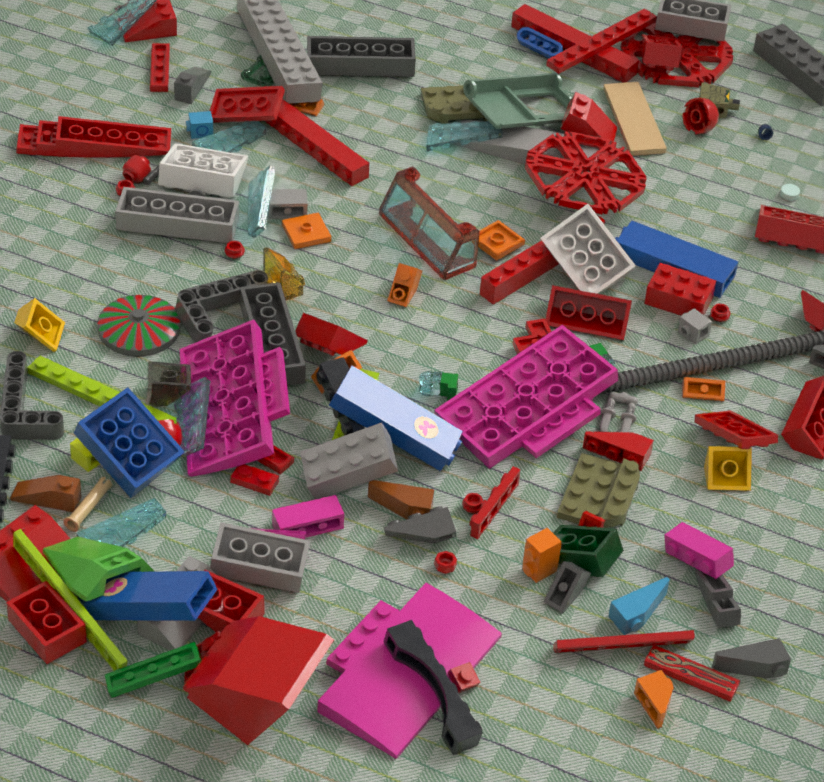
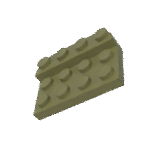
[421,85,489,126]
[557,453,640,528]

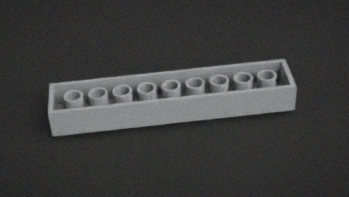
[236,0,323,103]

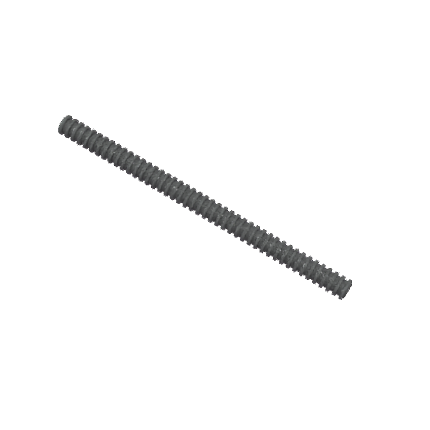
[598,330,824,395]

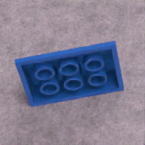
[74,387,185,498]

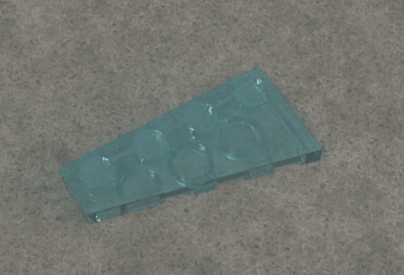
[172,377,211,456]

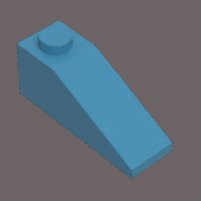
[608,577,670,635]

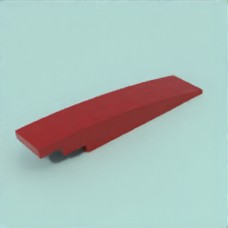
[16,116,171,158]

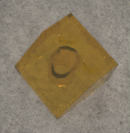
[263,247,305,301]

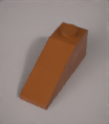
[10,475,82,512]
[368,480,435,520]

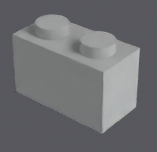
[268,189,308,219]

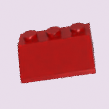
[295,312,368,356]

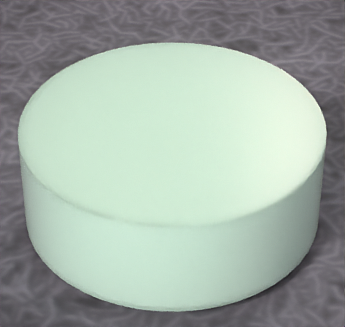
[780,184,800,201]

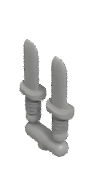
[600,392,638,432]

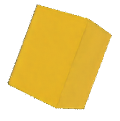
[704,446,752,490]

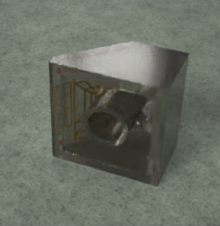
[146,361,191,407]

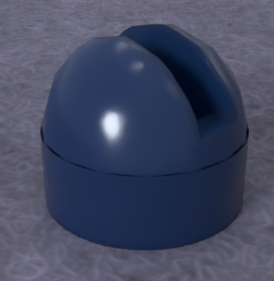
[758,124,773,140]

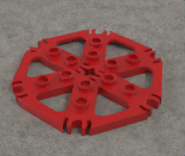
[621,22,734,88]
[525,131,647,215]

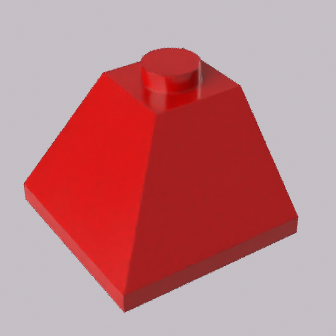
[801,290,824,332]

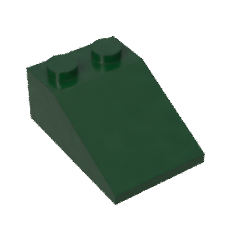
[553,525,624,577]

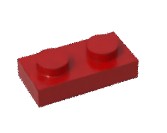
[230,464,279,496]

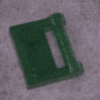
[240,55,274,87]

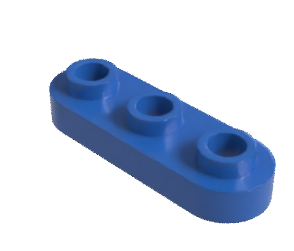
[517,27,563,59]

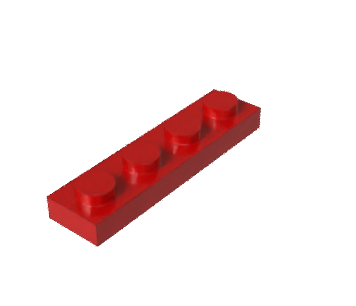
[469,466,521,539]

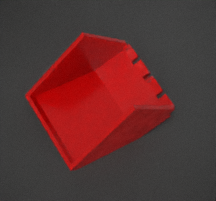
[183,616,334,745]

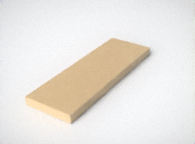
[603,82,667,156]

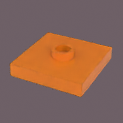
[282,212,332,249]
[470,220,525,261]

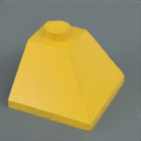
[14,298,65,352]

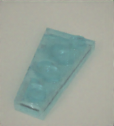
[87,0,157,46]
[192,121,266,153]
[426,121,503,152]
[248,166,275,238]
[76,498,166,547]

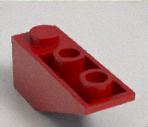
[582,431,654,471]

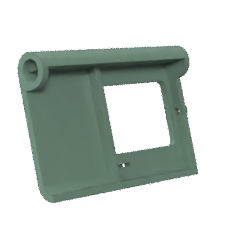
[463,73,572,129]

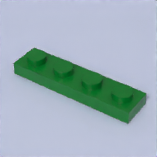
[104,642,201,698]

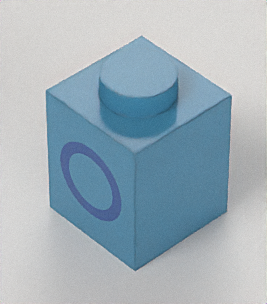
[185,111,213,139]

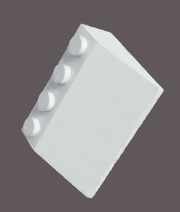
[158,143,248,198]
[540,204,636,294]

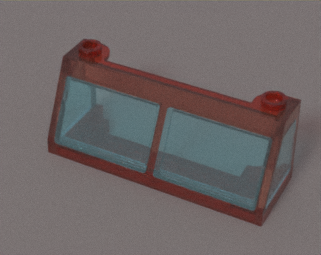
[379,166,480,280]

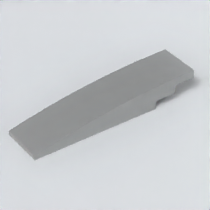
[449,120,600,164]

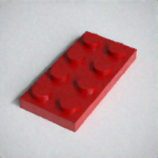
[210,86,285,123]
[694,410,778,449]

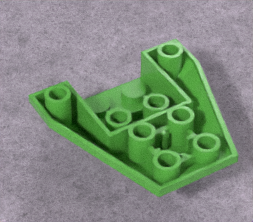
[43,537,155,601]

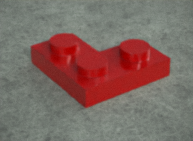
[512,318,552,354]

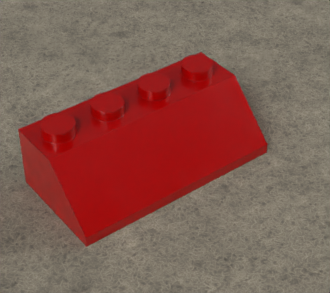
[546,285,632,340]
[781,376,824,460]

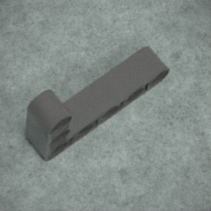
[175,270,268,343]
[0,351,64,440]

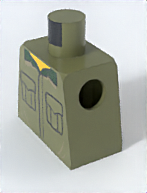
[699,83,740,118]

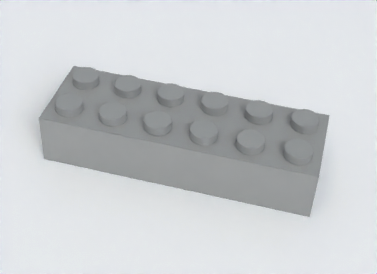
[115,187,239,243]

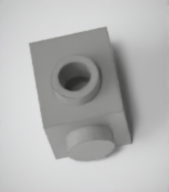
[678,309,712,345]

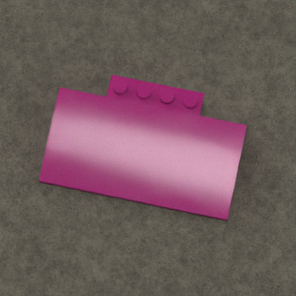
[179,319,290,477]
[434,325,618,469]
[317,583,502,759]

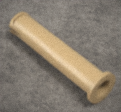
[63,477,112,532]

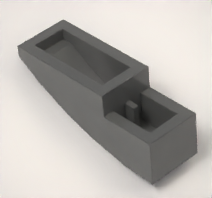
[695,570,741,628]

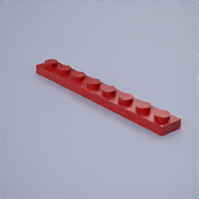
[546,8,657,74]

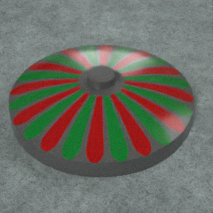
[98,295,180,357]

